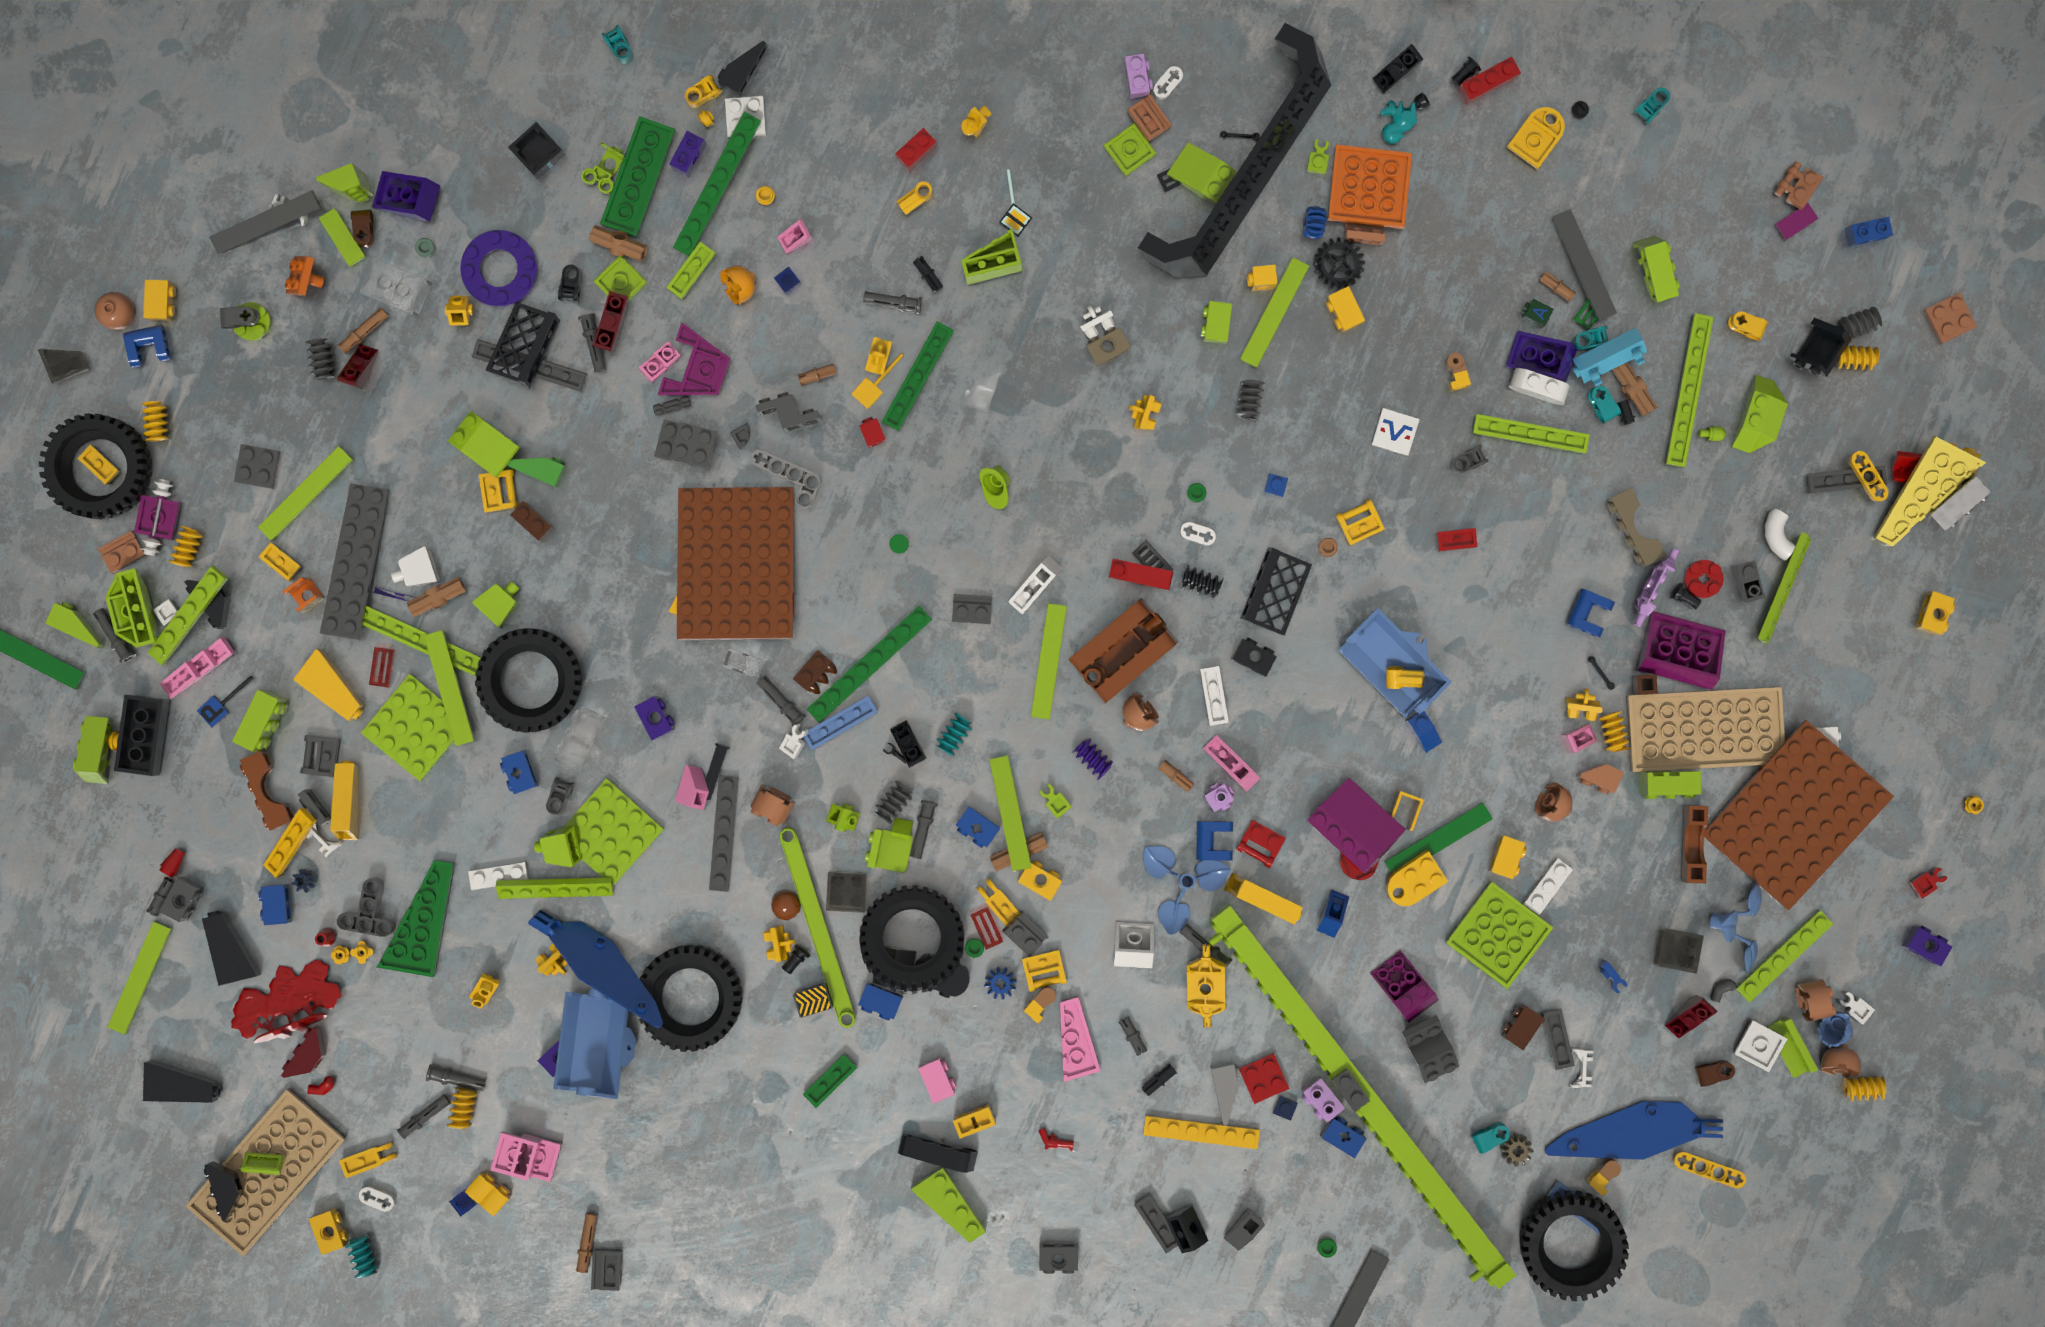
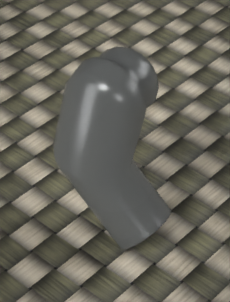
[1710,979,1736,1003]

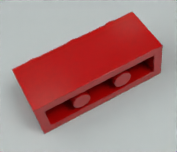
[1458,56,1521,105]

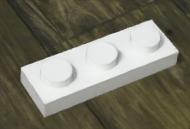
[1200,666,1229,726]
[1522,858,1573,916]
[468,862,529,890]

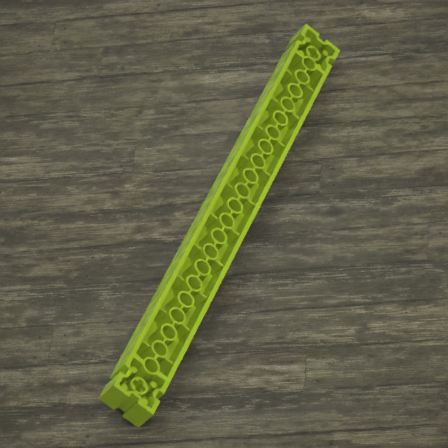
[1208,903,1516,1290]

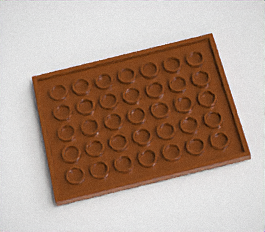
[677,487,794,640]
[1704,720,1894,910]

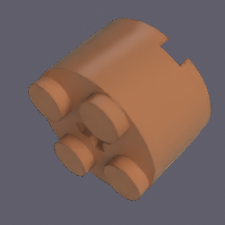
[750,784,795,826]
[1796,979,1836,1022]

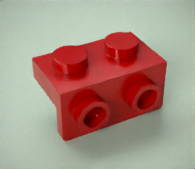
[1890,451,1923,482]

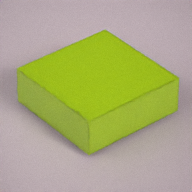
[890,818,913,840]

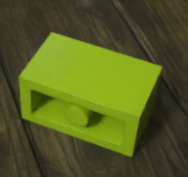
[1201,301,1232,344]

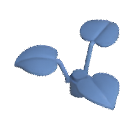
[1143,846,1231,935]
[1710,882,1762,973]

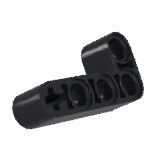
[898,1134,978,1173]

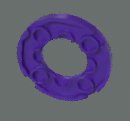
[460,230,538,307]

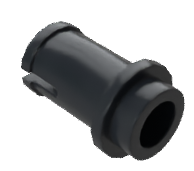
[1617,400,1636,425]

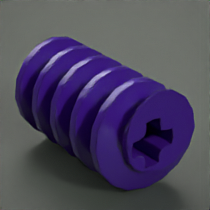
[1071,738,1113,780]

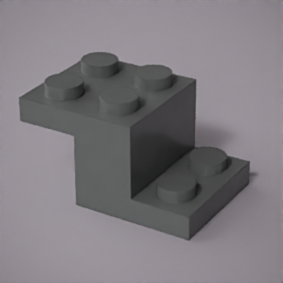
[755,392,822,433]
[654,420,717,469]
[1402,1015,1459,1083]

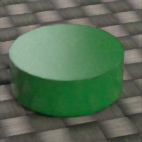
[1187,483,1206,503]
[889,534,909,554]
[965,938,984,958]
[1317,1237,1337,1258]

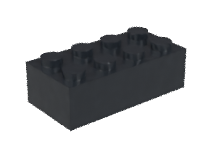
[114,694,170,776]

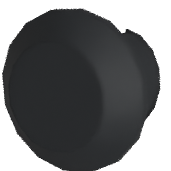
[1572,101,1589,118]

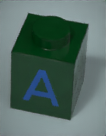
[1521,299,1554,328]

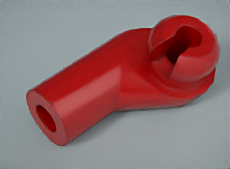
[307,1076,335,1095]

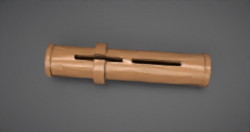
[337,307,389,354]
[576,1213,598,1273]

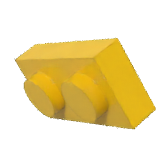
[77,444,120,485]
[259,542,302,581]

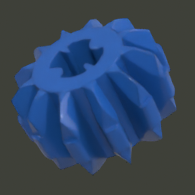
[1303,206,1327,239]
[984,967,1017,1000]

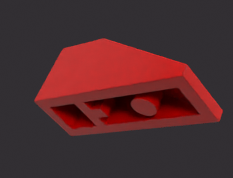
[1109,559,1173,590]

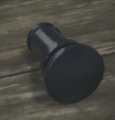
[1451,56,1481,86]
[1670,583,1701,610]
[782,944,811,975]

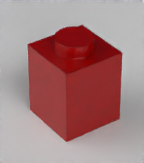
[859,417,886,448]

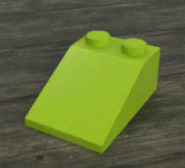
[1167,142,1237,206]
[448,410,520,478]

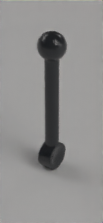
[1220,131,1260,141]
[1588,656,1615,690]

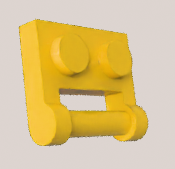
[478,469,519,513]
[1335,499,1385,546]
[1022,949,1067,992]

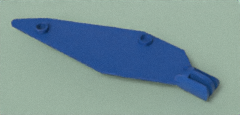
[528,909,663,1028]
[1545,1101,1723,1160]

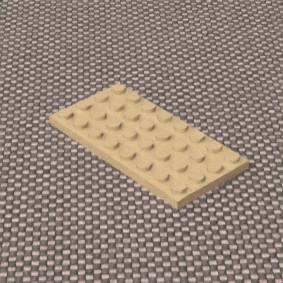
[1627,687,1785,772]
[185,1089,346,1257]

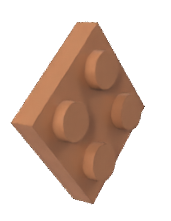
[1924,293,1977,344]

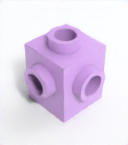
[1203,782,1235,812]

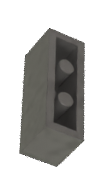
[1929,473,1991,531]

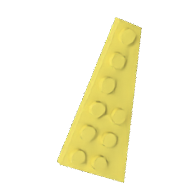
[1874,436,1986,547]

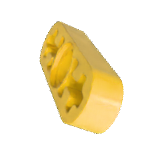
[1849,451,1889,502]

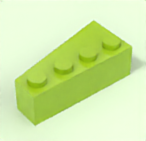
[911,1166,986,1243]

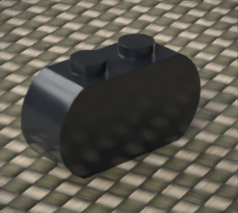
[915,953,970,998]

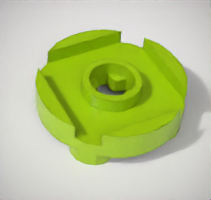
[233,302,272,341]

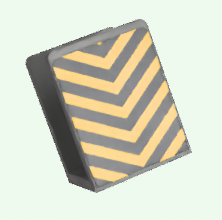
[793,982,833,1018]

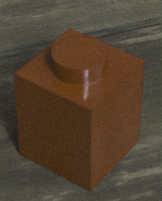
[1632,674,1658,695]

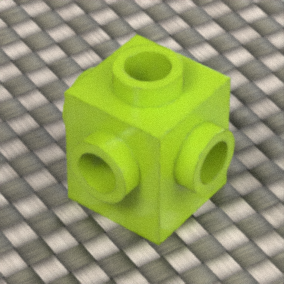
[826,803,860,832]

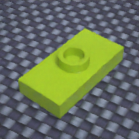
[241,1152,285,1175]

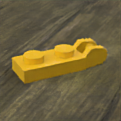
[976,878,1020,926]
[339,1142,397,1178]

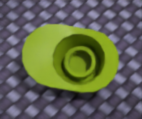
[979,465,1010,509]

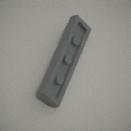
[1807,466,1888,493]

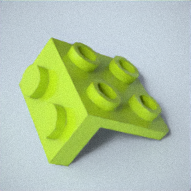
[865,828,913,873]

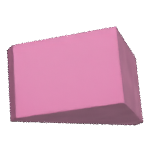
[778,219,813,254]
[1562,724,1597,753]

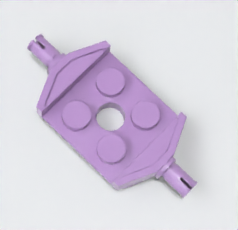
[1634,548,1680,628]

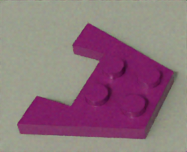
[658,322,731,396]

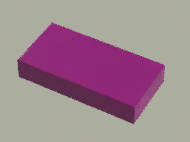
[1775,203,1819,240]

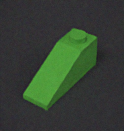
[506,457,567,488]

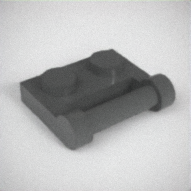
[300,735,340,777]

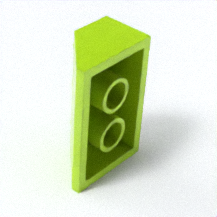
[316,163,374,203]

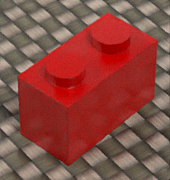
[895,128,937,172]

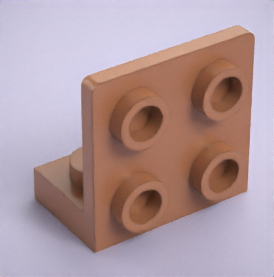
[1344,223,1386,245]

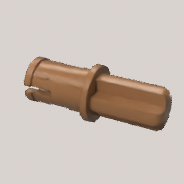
[1539,271,1576,302]
[798,364,836,386]
[1158,760,1194,791]

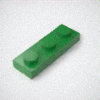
[803,1053,857,1108]

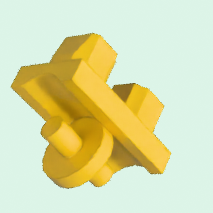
[961,105,991,137]
[865,337,893,375]
[1128,395,1162,430]
[1565,688,1603,721]
[763,925,796,962]
[535,944,567,976]
[469,973,500,1009]

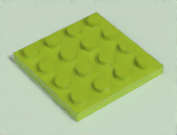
[361,674,454,781]
[563,778,664,886]
[1445,881,1553,989]

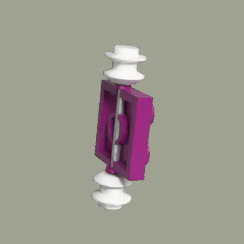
[134,479,181,556]

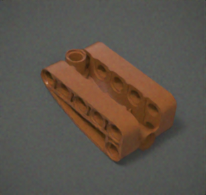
[1068,598,1179,704]

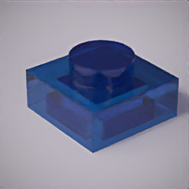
[774,266,801,294]
[449,1189,477,1217]

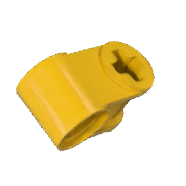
[685,75,723,108]
[1727,311,1768,341]

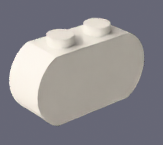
[1509,368,1570,405]

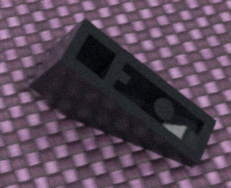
[718,41,768,97]

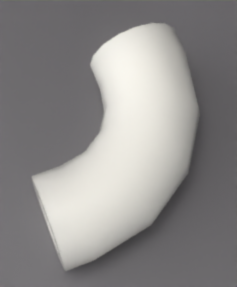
[1765,508,1795,561]

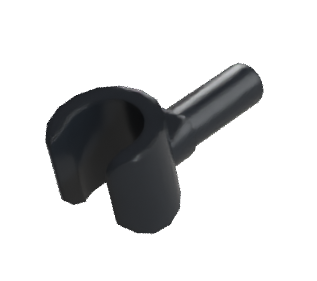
[883,743,906,764]

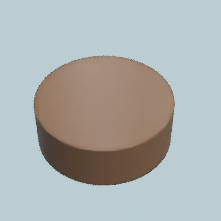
[1318,538,1338,557]

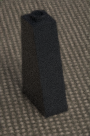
[202,910,261,986]
[143,1060,221,1103]

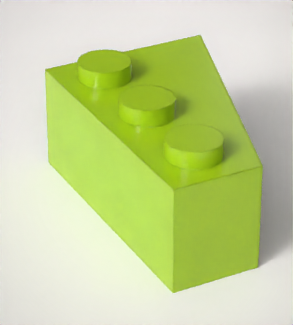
[961,228,1023,285]
[1632,235,1680,303]
[73,716,114,784]
[1639,771,1702,799]

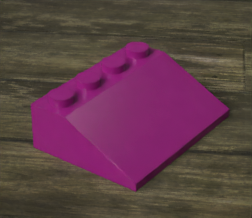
[1638,611,1726,690]
[1307,778,1406,873]

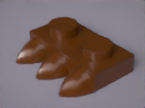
[793,650,837,694]

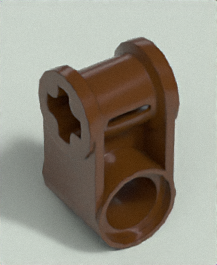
[350,209,374,248]
[1695,1060,1735,1087]

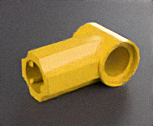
[896,182,934,215]
[1386,666,1425,689]

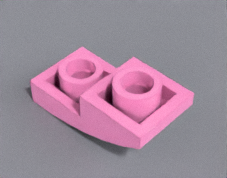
[639,342,681,383]

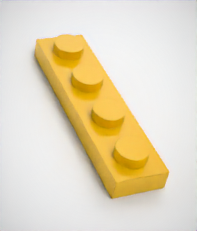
[263,808,317,878]

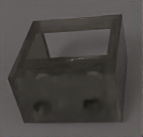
[826,871,868,913]
[1654,927,1704,974]

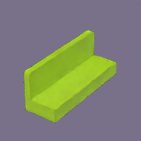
[1767,1017,1818,1078]

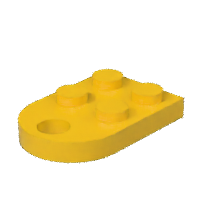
[1507,107,1565,169]
[1386,850,1448,906]

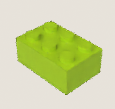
[232,689,288,752]

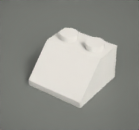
[1114,922,1154,968]

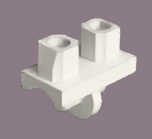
[1079,305,1115,339]

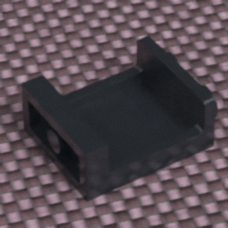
[1790,317,1852,377]

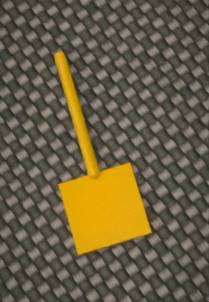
[851,353,903,409]

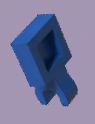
[1598,960,1628,993]

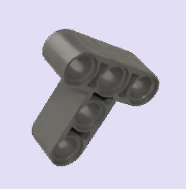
[337,877,396,937]

